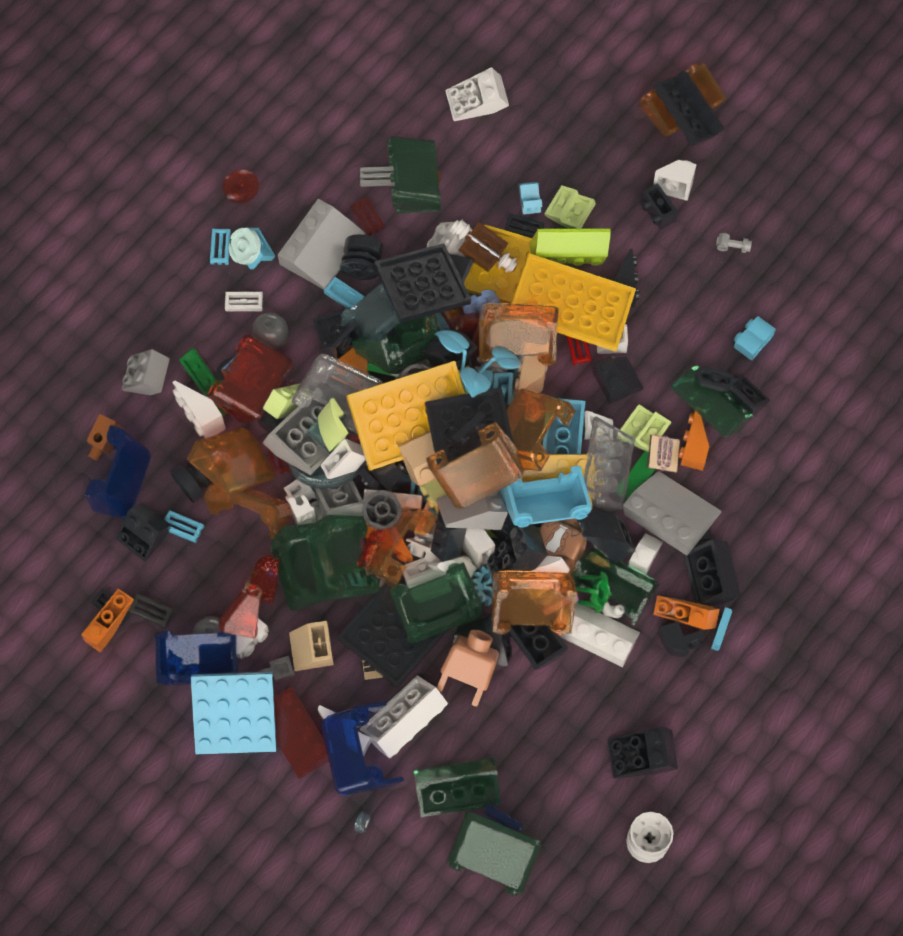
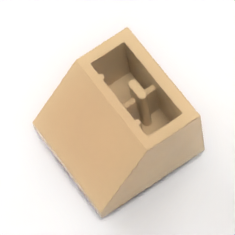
[515,355,547,404]
[289,621,334,671]

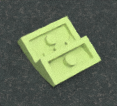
[544,185,596,229]
[318,398,348,452]
[617,405,671,452]

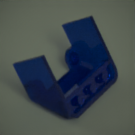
[321,701,404,796]

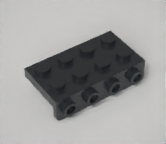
[653,70,724,146]

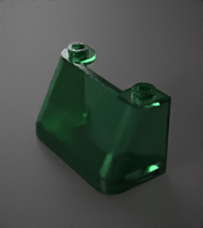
[352,314,441,374]
[306,515,380,600]
[271,522,346,611]
[390,562,482,643]
[446,811,542,896]

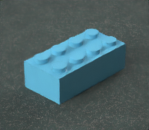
[542,398,585,454]

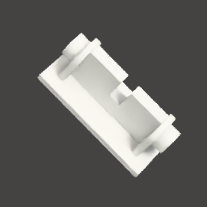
[406,536,440,562]

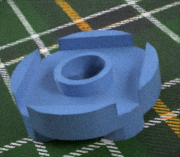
[462,290,500,318]

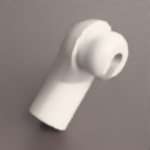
[602,601,625,618]

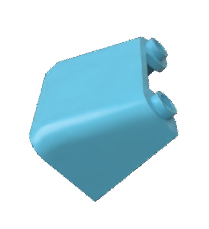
[500,466,592,528]

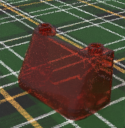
[218,556,280,639]

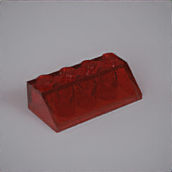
[274,686,334,779]

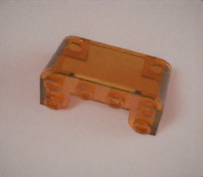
[638,63,727,138]
[501,388,576,471]
[426,422,524,509]
[365,506,438,589]

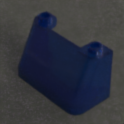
[85,425,151,518]
[155,628,240,685]

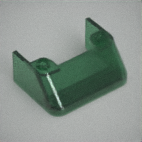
[565,548,659,625]

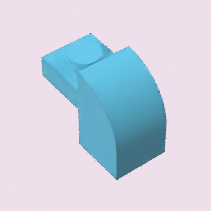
[519,182,542,214]

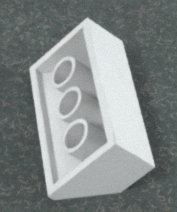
[553,602,640,667]
[359,675,448,758]

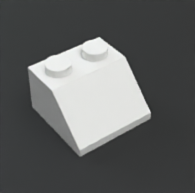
[653,160,697,201]

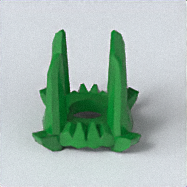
[572,571,613,613]

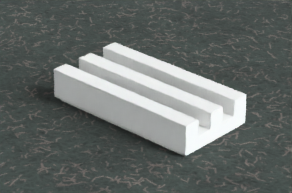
[225,292,263,311]

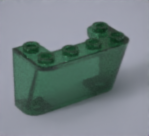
[387,136,441,214]

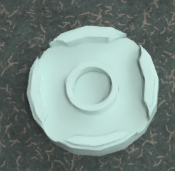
[228,228,261,265]

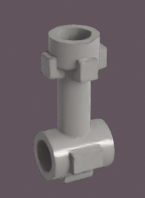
[716,233,752,253]

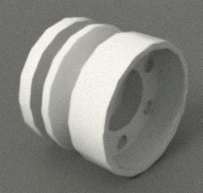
[626,812,673,863]

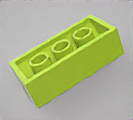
[529,229,611,266]

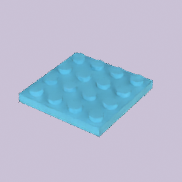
[191,672,277,754]

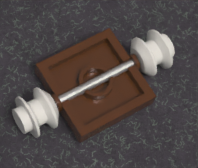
[451,219,517,273]

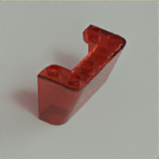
[206,334,293,423]

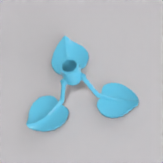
[435,330,521,398]

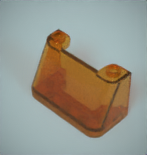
[479,303,559,366]
[204,480,292,541]
[491,571,577,635]

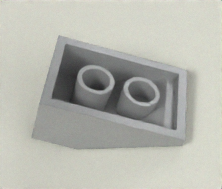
[311,473,365,530]
[436,485,508,530]

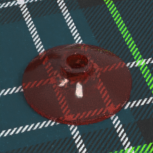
[223,170,259,203]

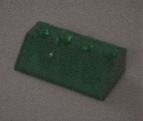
[670,366,753,438]
[414,758,501,817]

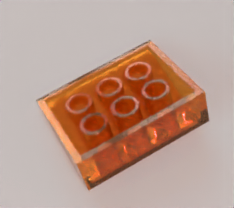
[187,427,275,495]

